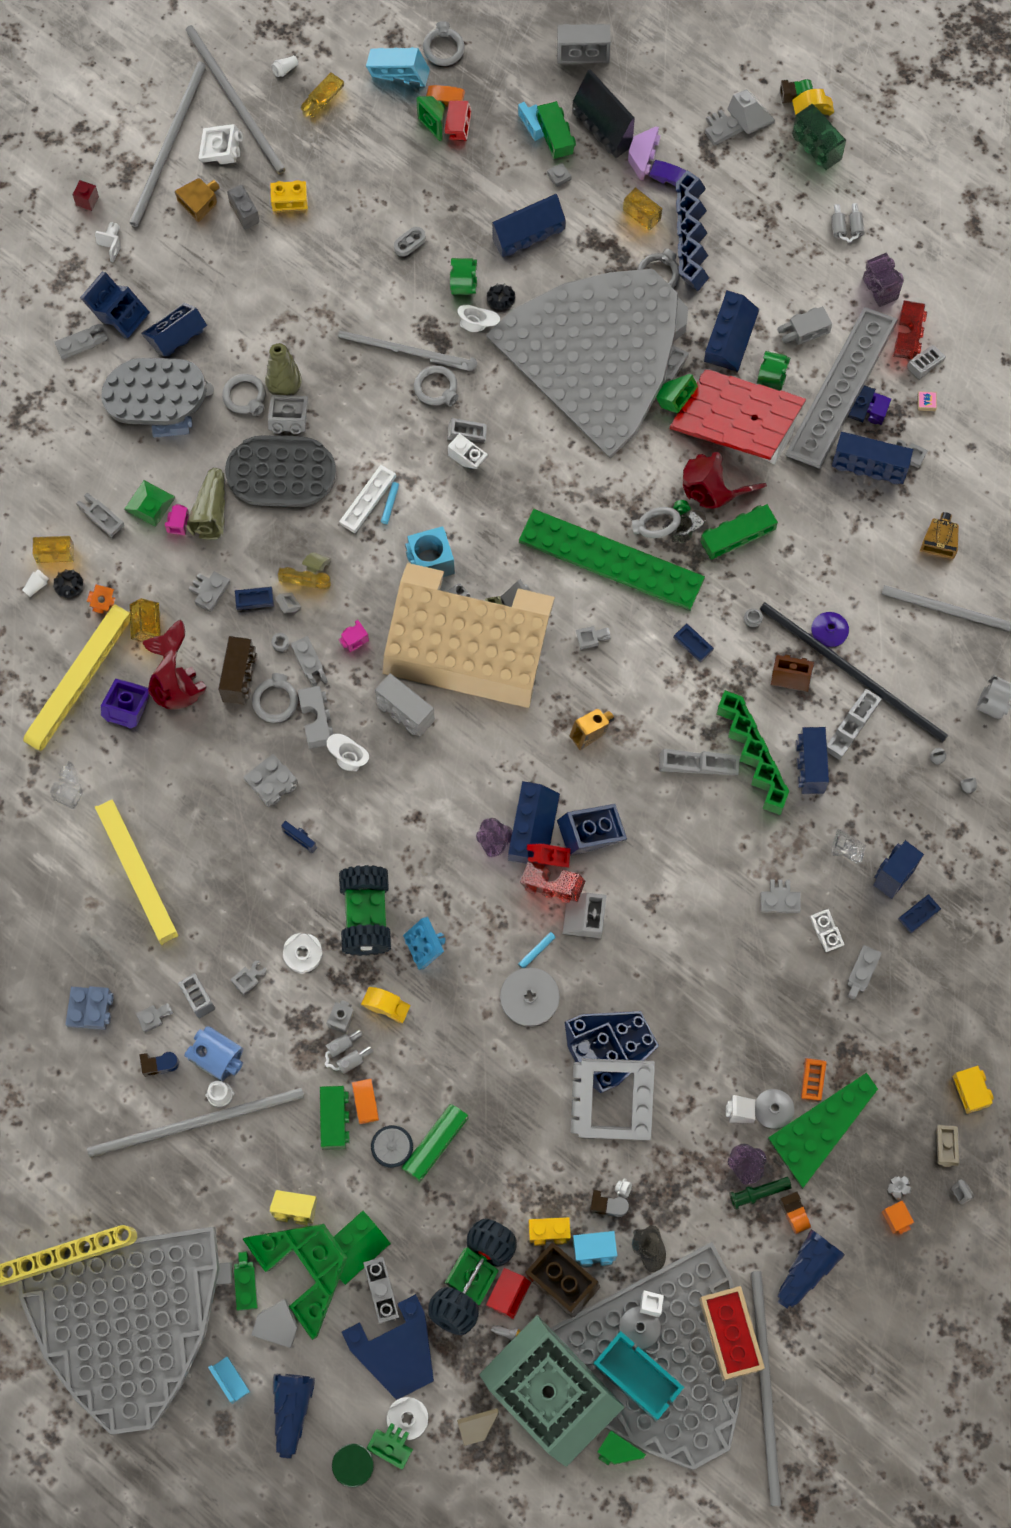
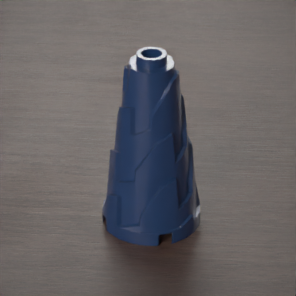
[777,1229,845,1309]
[273,1374,315,1458]

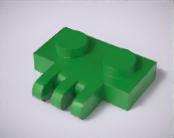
[366,1423,413,1470]

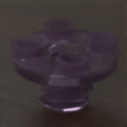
[476,818,512,857]
[727,1144,767,1185]

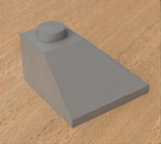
[727,89,775,134]

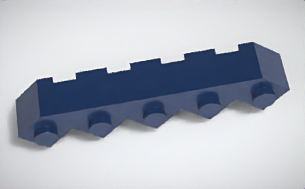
[676,170,709,291]

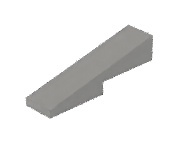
[659,749,739,775]

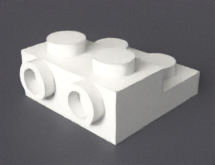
[198,124,243,164]

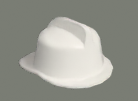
[458,305,500,332]
[327,734,369,771]

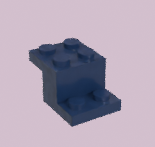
[80,271,150,338]

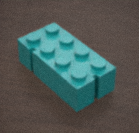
[593,1331,685,1421]

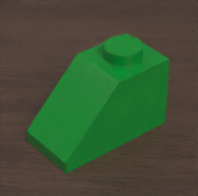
[656,374,698,413]
[597,1431,646,1466]

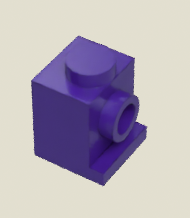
[867,393,891,425]

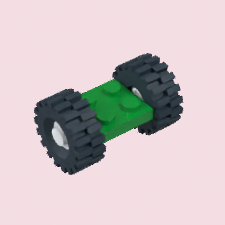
[339,865,391,956]

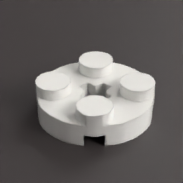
[283,933,323,974]
[387,1397,428,1440]

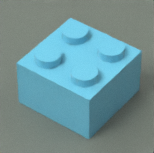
[572,1231,617,1268]

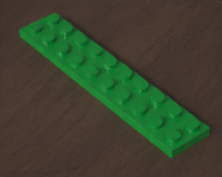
[519,509,705,611]

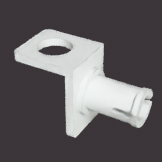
[95,222,120,262]

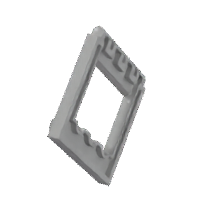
[571,1058,655,1140]

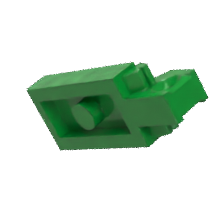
[234,1251,258,1311]

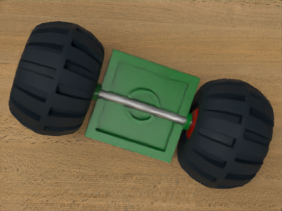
[428,1219,517,1335]

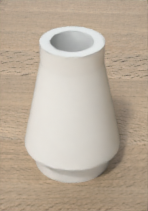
[271,55,298,77]
[22,569,49,597]

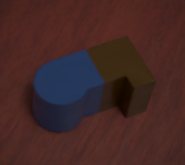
[139,1052,179,1077]

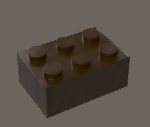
[218,636,257,705]
[525,1242,600,1318]

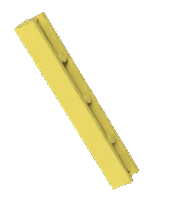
[95,799,178,945]

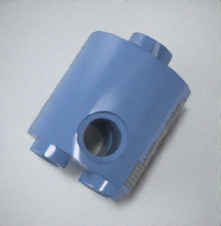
[184,1027,243,1081]

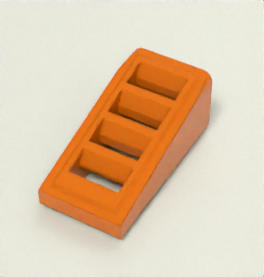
[801,1058,827,1101]

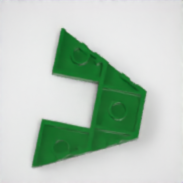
[243,1224,348,1340]

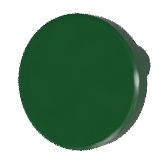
[332,1444,374,1487]

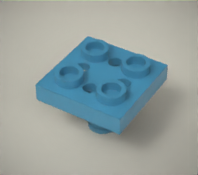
[403,917,446,970]

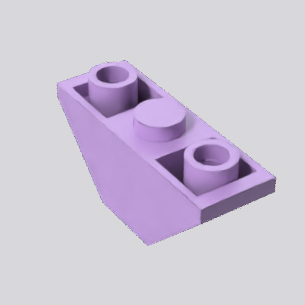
[628,126,661,181]

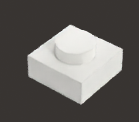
[639,1290,664,1317]

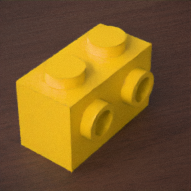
[270,180,308,211]
[952,1066,994,1114]
[528,1217,571,1246]

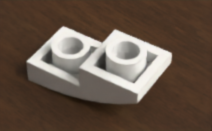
[809,909,844,952]

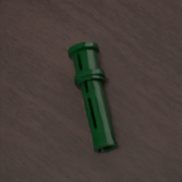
[729,1176,792,1210]

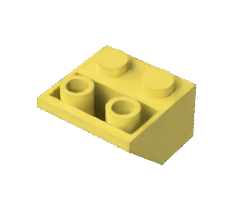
[270,1190,317,1226]

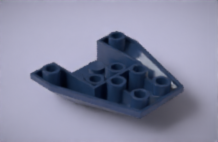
[564,1011,659,1093]

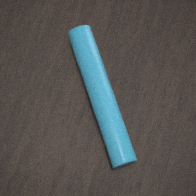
[381,482,399,524]
[518,932,556,968]

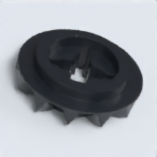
[487,283,515,310]
[53,569,83,598]

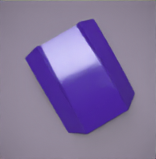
[101,679,150,729]

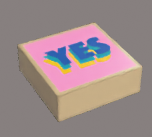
[917,391,937,411]

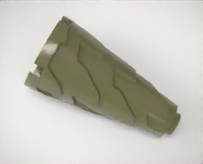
[265,343,302,395]
[186,468,225,540]

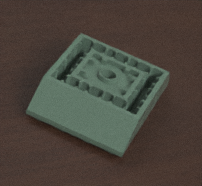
[479,1315,625,1467]

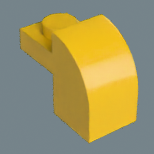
[792,89,834,119]
[361,987,411,1023]

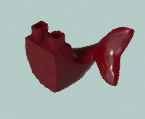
[683,452,767,509]
[142,620,207,709]

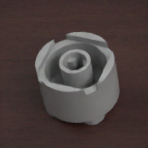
[977,675,1011,719]

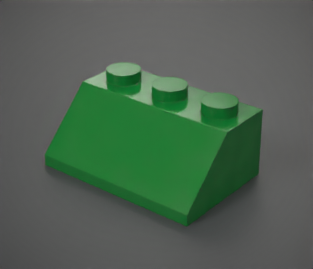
[334,1211,391,1285]

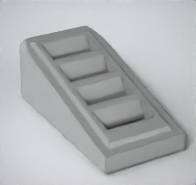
[907,345,946,380]
[447,418,487,442]
[178,973,215,1018]
[951,1179,974,1205]

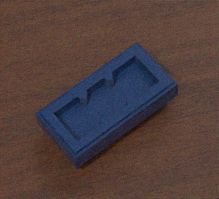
[848,385,876,423]
[235,586,274,610]
[673,623,714,663]
[281,820,317,853]
[898,894,941,934]

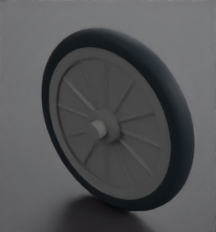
[371,1125,413,1168]

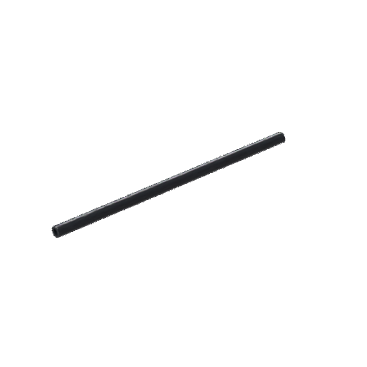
[760,602,948,742]

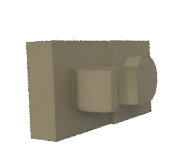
[936,1125,959,1167]

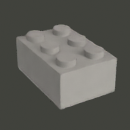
[557,24,611,63]
[375,673,435,737]

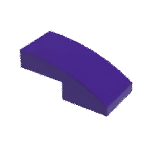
[648,160,686,186]

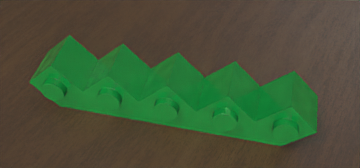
[716,690,789,815]

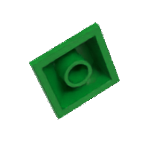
[416,96,445,141]
[124,480,175,527]

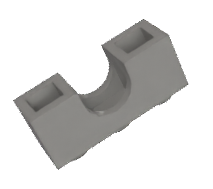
[298,686,333,749]

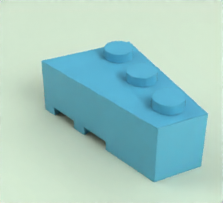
[366,47,430,87]

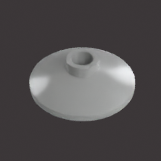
[755,1089,794,1129]
[619,1307,661,1349]

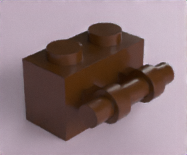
[771,654,814,692]

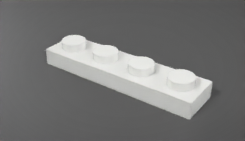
[339,465,396,533]

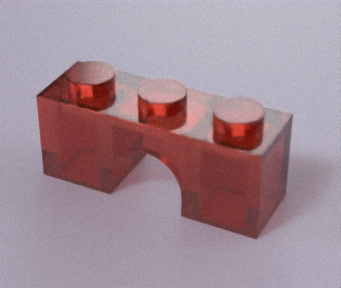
[893,300,927,360]
[520,861,586,903]

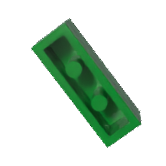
[536,101,576,159]
[320,1086,350,1150]

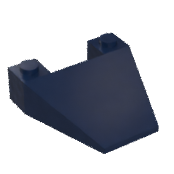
[341,1294,434,1400]

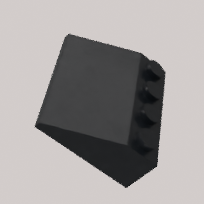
[572,69,635,158]

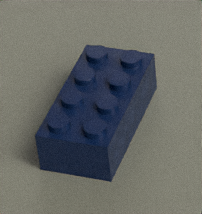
[832,431,914,484]

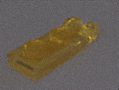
[301,72,345,117]
[278,567,331,590]

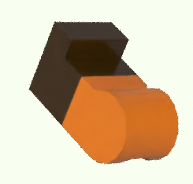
[779,1191,811,1234]

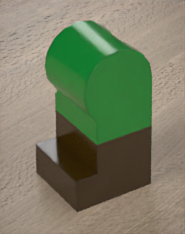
[779,79,813,104]

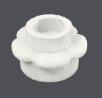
[615,1178,632,1198]

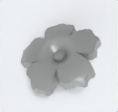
[887,1176,912,1200]

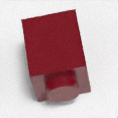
[72,180,99,211]

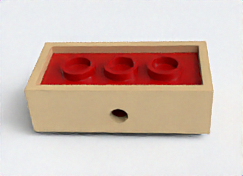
[699,1286,765,1381]

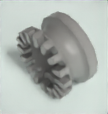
[272,633,289,652]

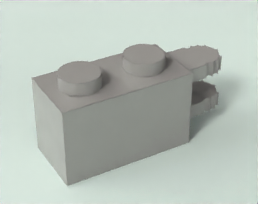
[777,306,832,345]

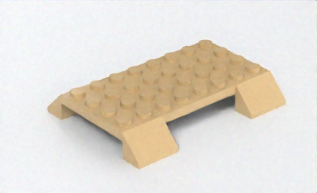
[382,563,555,708]

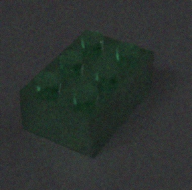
[792,103,846,170]

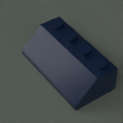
[492,194,566,257]
[704,290,759,372]
[508,781,560,867]

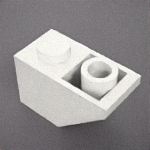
[448,433,488,469]
[726,1095,755,1123]

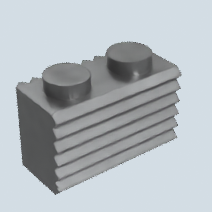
[227,185,260,229]

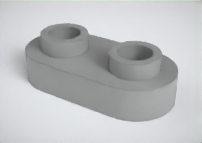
[394,227,426,256]

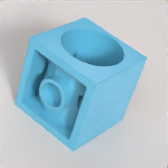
[405,526,455,577]

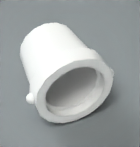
[205,1081,235,1108]

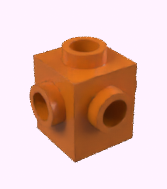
[87,584,115,614]

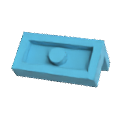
[518,102,544,141]
[208,1357,250,1404]

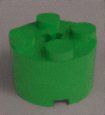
[450,258,477,295]
[757,351,791,391]

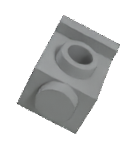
[327,1001,355,1033]

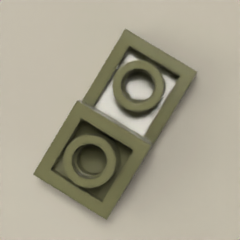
[302,552,331,573]

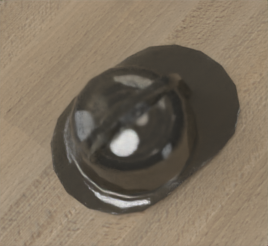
[662,510,706,543]
[632,1225,666,1273]

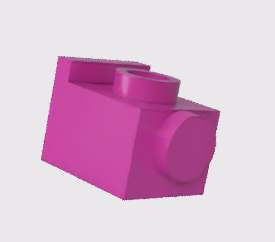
[165,504,190,535]
[338,620,369,652]

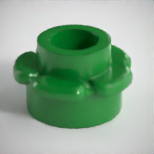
[673,500,691,517]

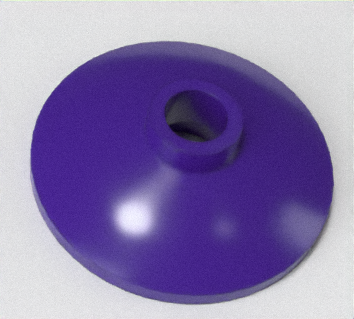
[811,612,849,648]

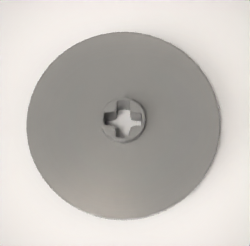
[500,968,560,1026]

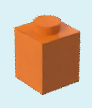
[882,1200,914,1235]

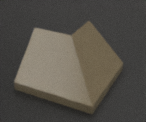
[457,1408,499,1446]

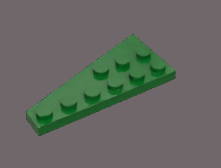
[768,1072,878,1189]

